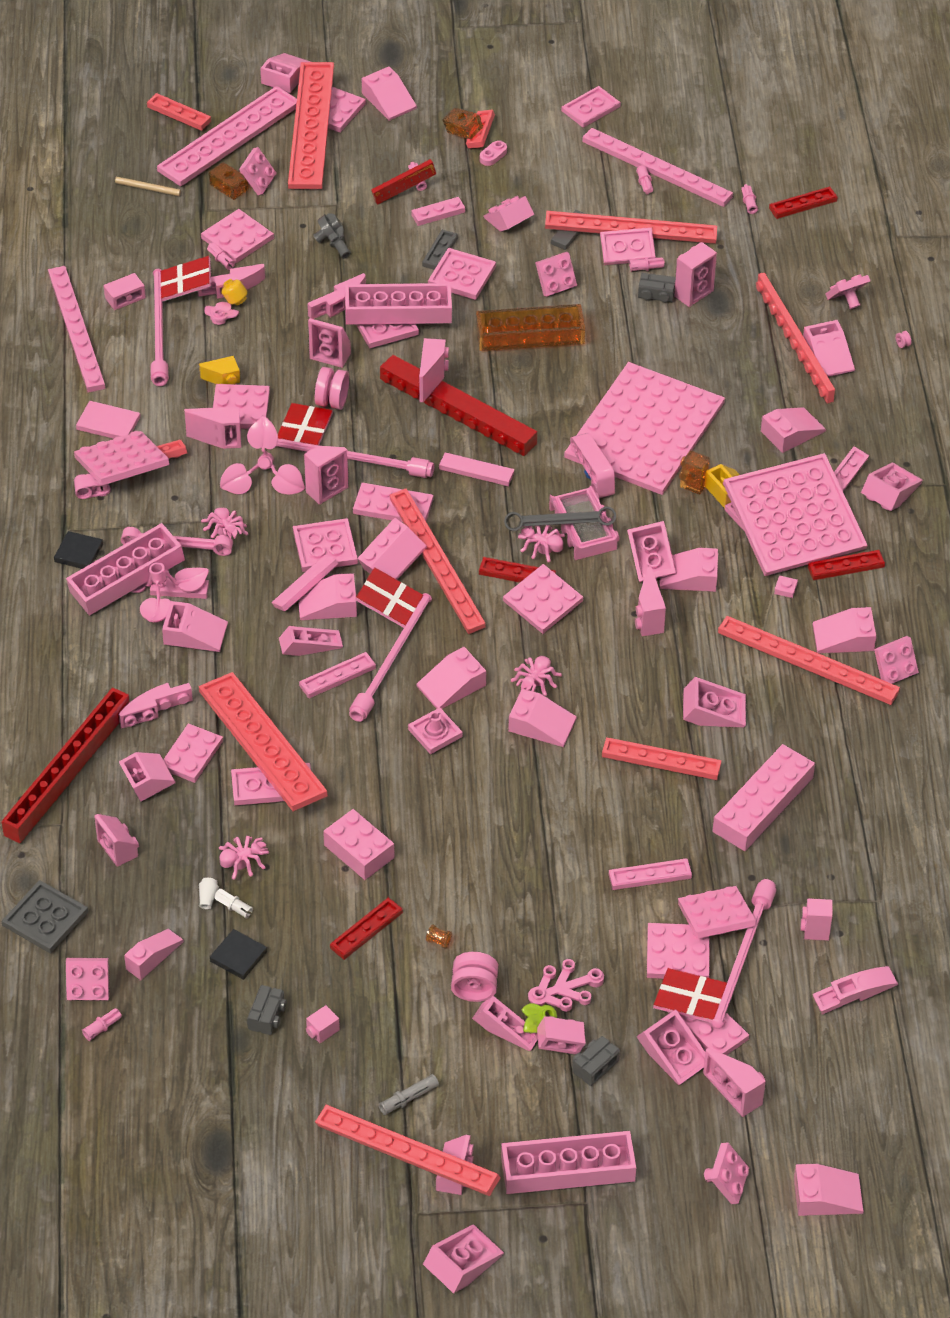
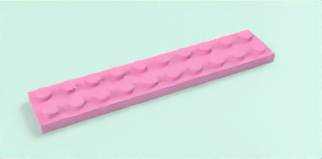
[157,86,297,187]

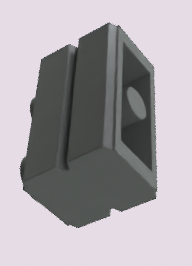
[638,273,676,302]
[247,985,287,1035]
[572,1036,620,1086]

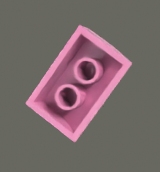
[304,446,348,505]
[358,518,427,580]

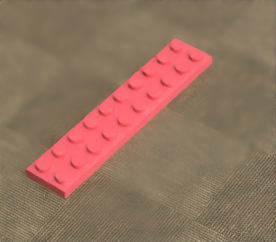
[288,62,334,189]
[199,672,328,811]

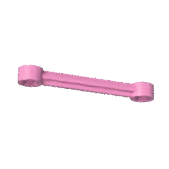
[121,527,233,556]

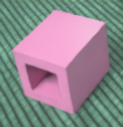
[306,1005,339,1043]

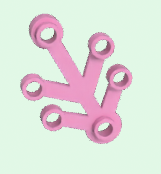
[528,959,604,1012]

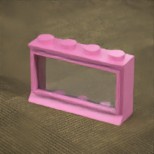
[549,486,619,560]

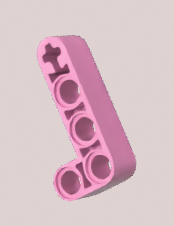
[570,433,615,499]

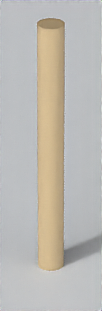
[115,177,181,196]

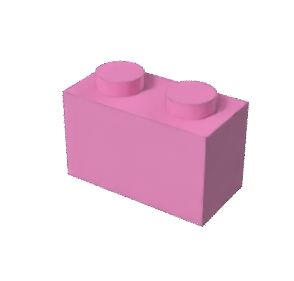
[104,273,145,310]
[800,899,832,941]
[537,1016,585,1054]

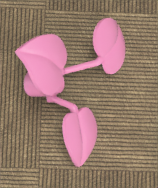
[220,416,305,495]
[131,563,209,623]

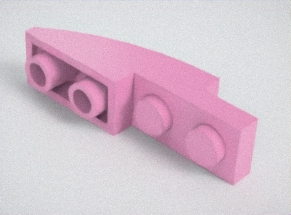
[197,264,265,299]
[308,273,366,319]
[119,683,193,729]
[813,966,898,1015]

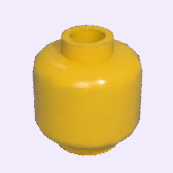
[222,279,248,305]

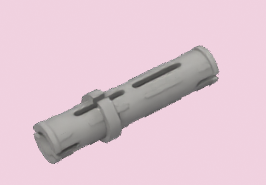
[378,1074,439,1115]

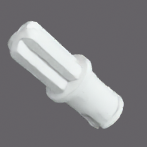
[214,889,253,919]

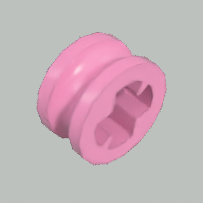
[896,331,911,348]

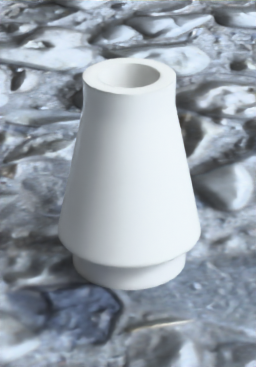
[199,878,219,909]

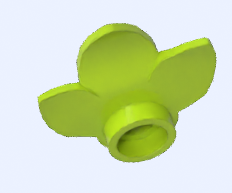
[521,1003,557,1033]

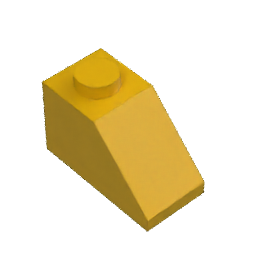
[199,356,240,385]

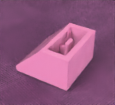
[484,196,534,232]
[119,752,175,802]
[436,1135,474,1195]

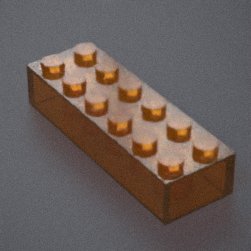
[476,304,585,351]

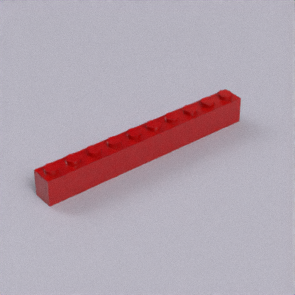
[380,355,537,456]
[1,687,130,843]

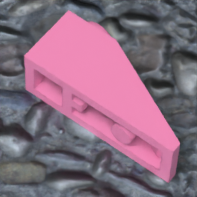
[279,626,343,656]
[124,929,183,980]
[472,996,538,1051]

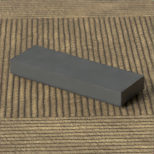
[551,210,586,250]
[422,229,458,270]

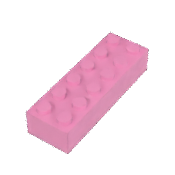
[345,283,452,324]
[66,523,185,616]
[713,744,815,851]
[501,1131,636,1194]

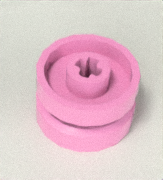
[315,367,349,410]
[451,952,498,1002]

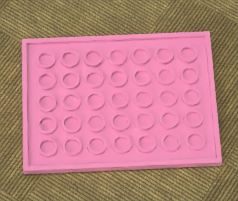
[564,362,725,495]

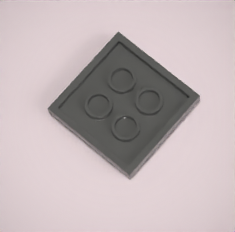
[1,880,88,954]

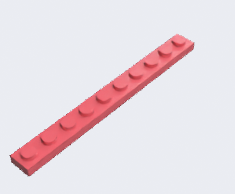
[545,211,717,244]
[756,273,835,403]
[390,489,485,634]
[718,616,900,705]
[315,1105,500,1196]

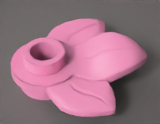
[204,302,239,325]

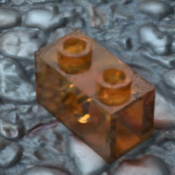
[442,108,483,139]
[209,162,248,200]
[679,450,710,495]

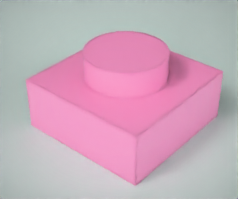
[774,576,798,598]

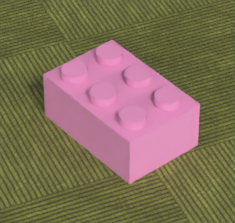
[674,242,717,307]
[323,809,394,880]

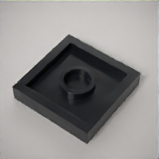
[54,531,103,569]
[210,929,267,980]

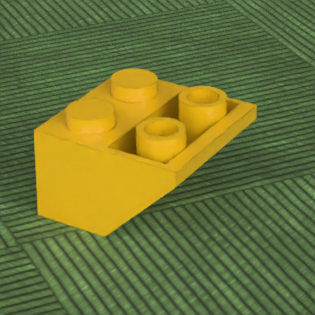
[705,464,740,508]

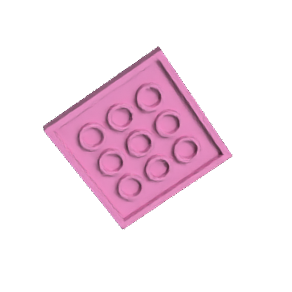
[74,431,169,486]

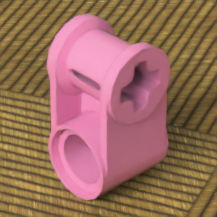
[74,474,111,499]

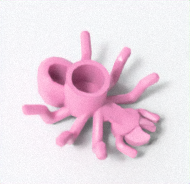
[201,508,248,539]
[518,525,565,562]
[511,656,562,696]
[219,836,269,880]

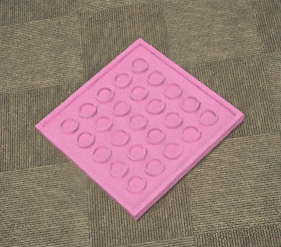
[723,453,868,576]

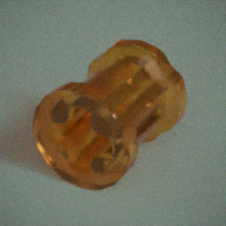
[426,924,452,949]

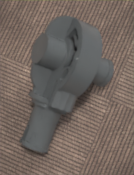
[313,213,351,259]

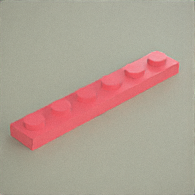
[602,737,722,780]

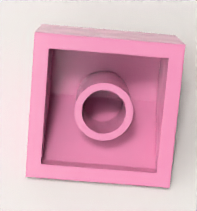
[94,814,139,867]

